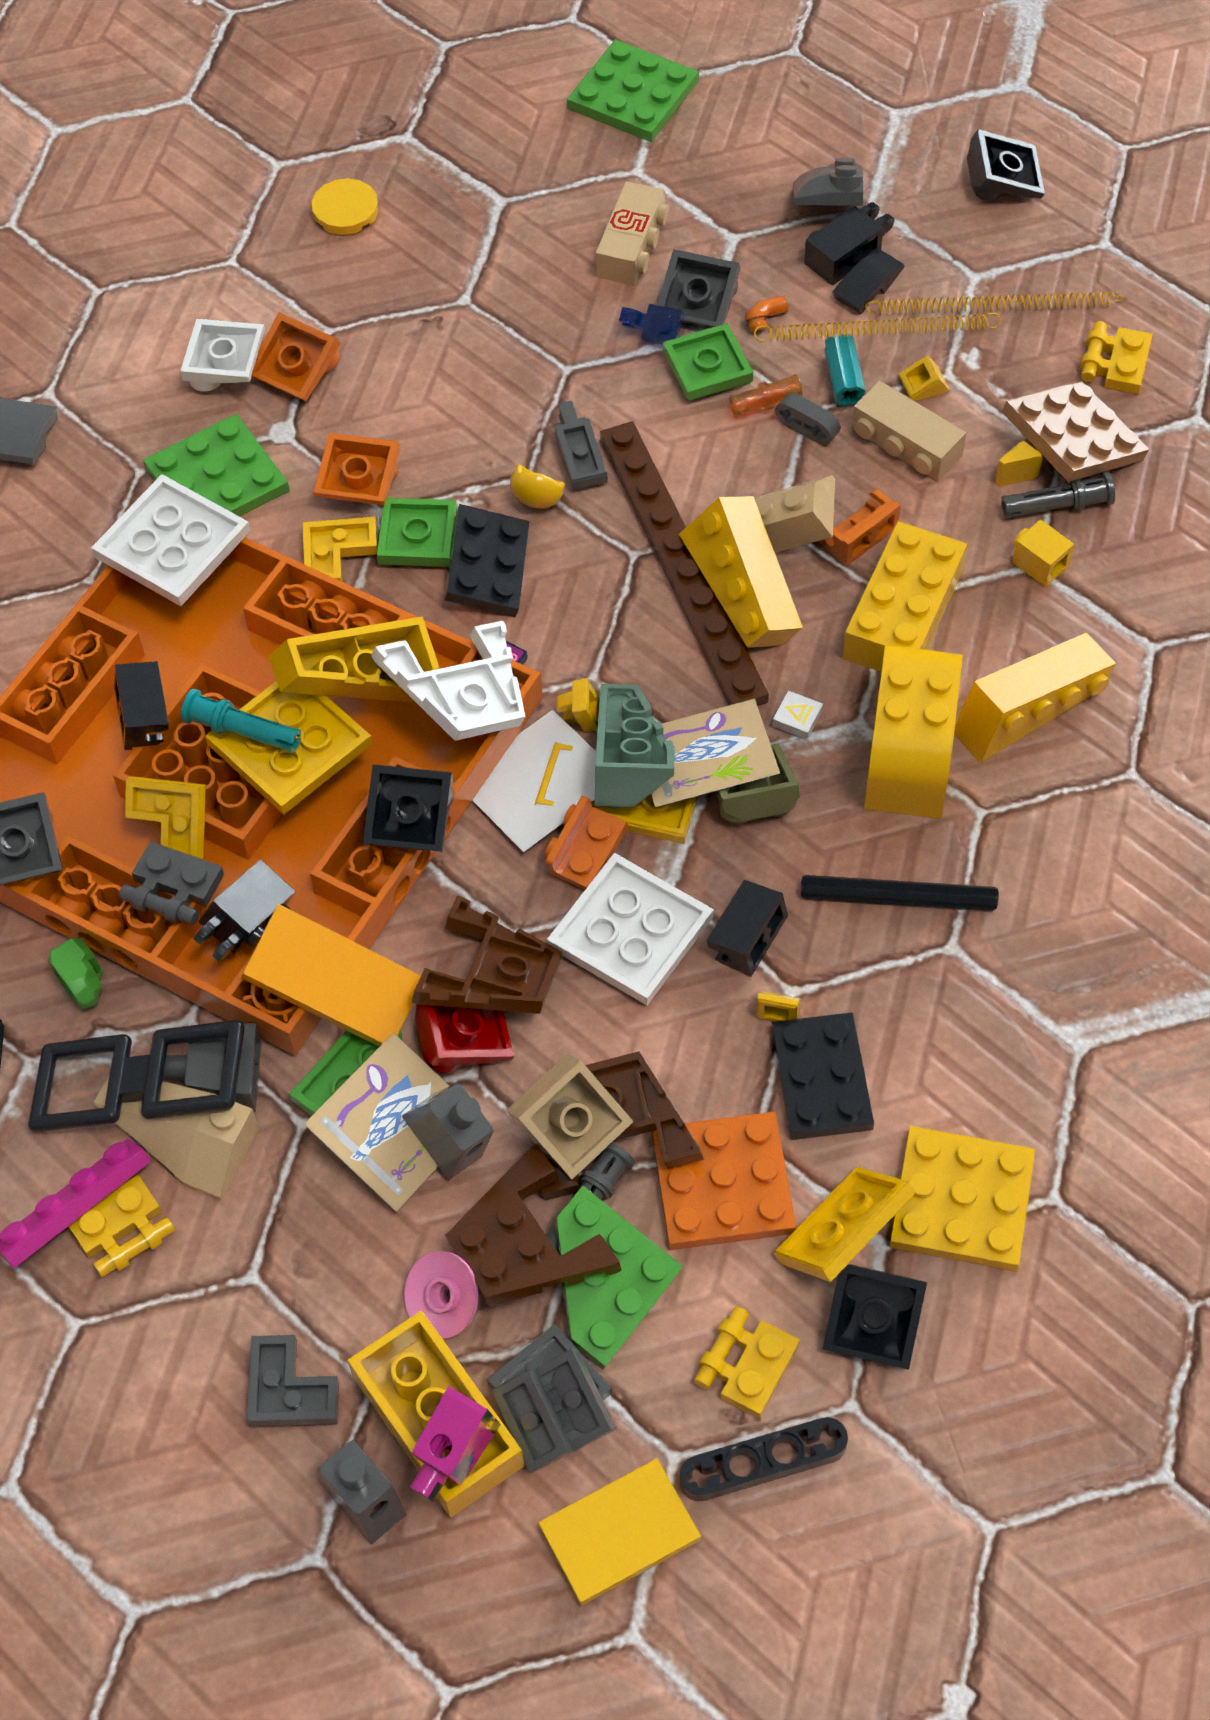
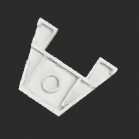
[371,621,525,741]

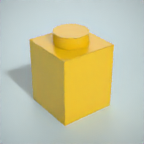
[1012,519,1074,588]

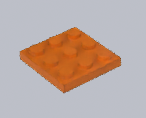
[652,1111,797,1250]

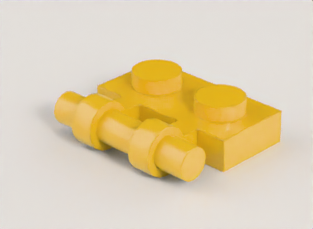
[1080,321,1153,395]
[68,1175,176,1278]
[694,1306,800,1420]

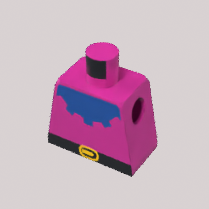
[410,1386,501,1501]

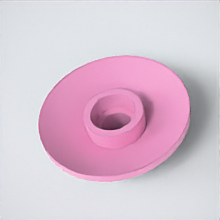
[404,1251,478,1339]

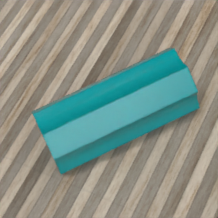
[824,333,865,407]

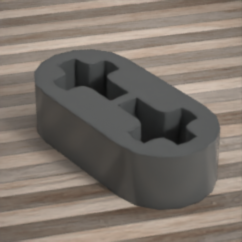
[775,393,841,445]

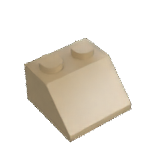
[754,475,835,553]
[506,1054,634,1179]

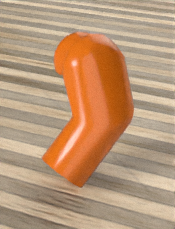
[745,295,788,332]

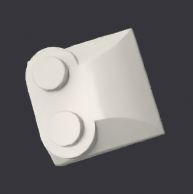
[180,319,265,392]

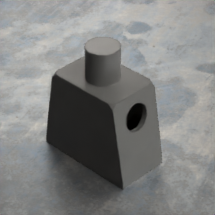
[164,1023,262,1112]
[402,1083,494,1180]
[317,1440,406,1545]

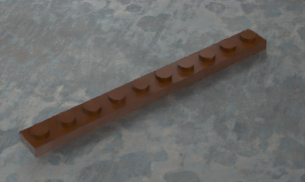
[600,421,769,706]

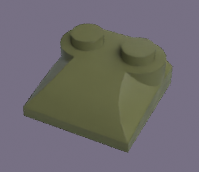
[715,743,800,824]

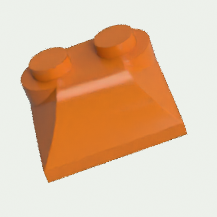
[251,312,340,402]
[313,433,401,506]

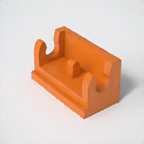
[818,489,901,567]

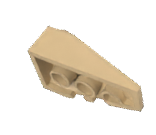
[93,1075,260,1200]

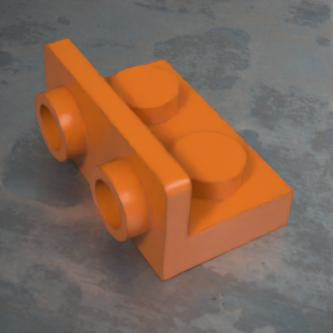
[544,795,628,890]

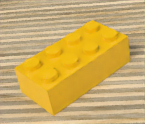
[842,521,968,672]
[347,1310,524,1518]

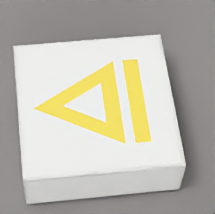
[772,691,823,740]

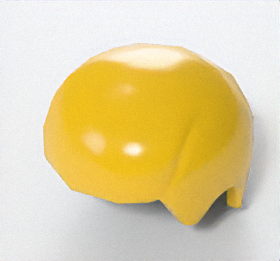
[510,464,565,509]

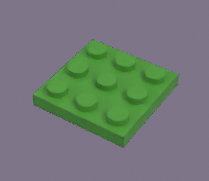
[567,39,699,142]
[143,413,290,517]

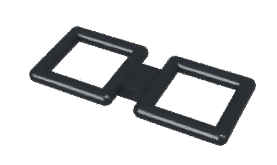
[28,1020,245,1132]

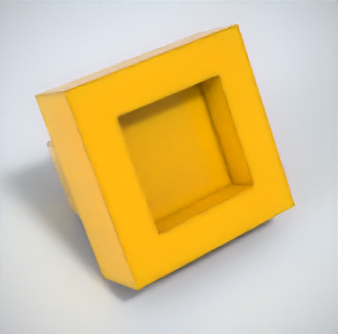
[557,678,600,733]

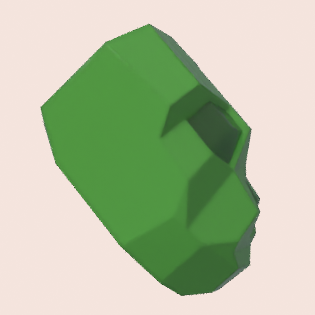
[48,938,104,1009]

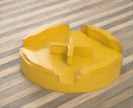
[312,178,379,235]

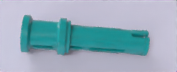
[181,688,302,754]

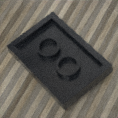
[444,504,530,617]
[771,1012,874,1140]

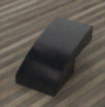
[832,247,905,314]

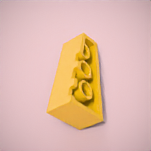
[679,496,803,648]
[269,616,440,702]
[954,633,1116,763]

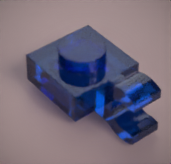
[619,304,684,345]

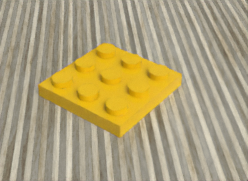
[205,681,373,815]
[889,1126,1035,1272]

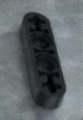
[679,1417,848,1501]

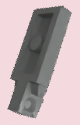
[554,401,608,490]

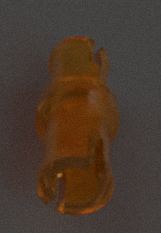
[729,374,803,418]

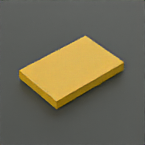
[773,1167,916,1282]
[538,1458,701,1606]

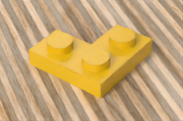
[303,517,378,582]
[125,776,206,860]

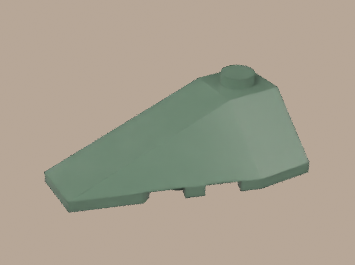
[595,684,675,808]

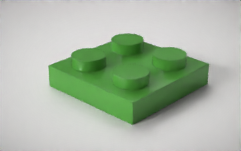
[663,323,754,401]
[377,498,457,567]

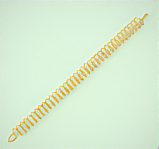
[865,291,1126,314]
[754,313,1001,342]

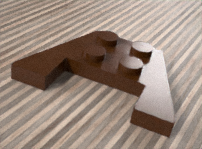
[412,895,562,1014]
[541,1051,704,1200]
[445,1144,622,1306]

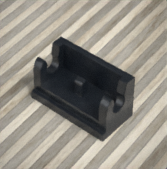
[114,661,169,750]
[706,880,788,977]

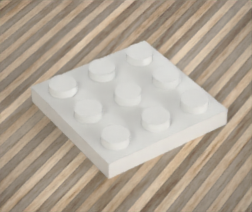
[91,474,250,606]
[547,853,714,1006]

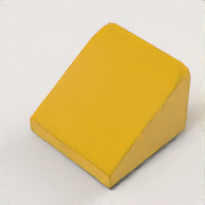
[898,355,950,401]
[995,441,1043,487]
[756,991,801,1022]

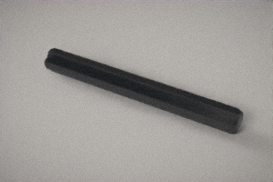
[801,875,999,910]

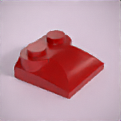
[415,1004,514,1074]

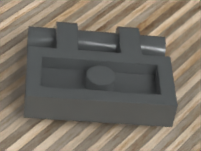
[119,841,224,925]

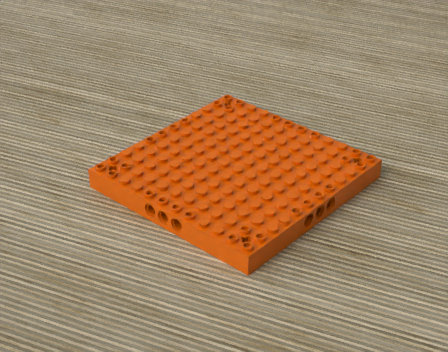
[0,537,543,1056]

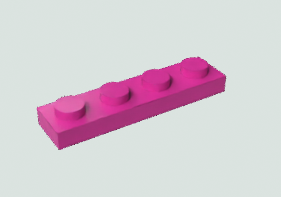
[0,1138,151,1268]

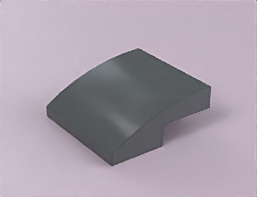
[0,398,58,464]
[492,1348,617,1473]

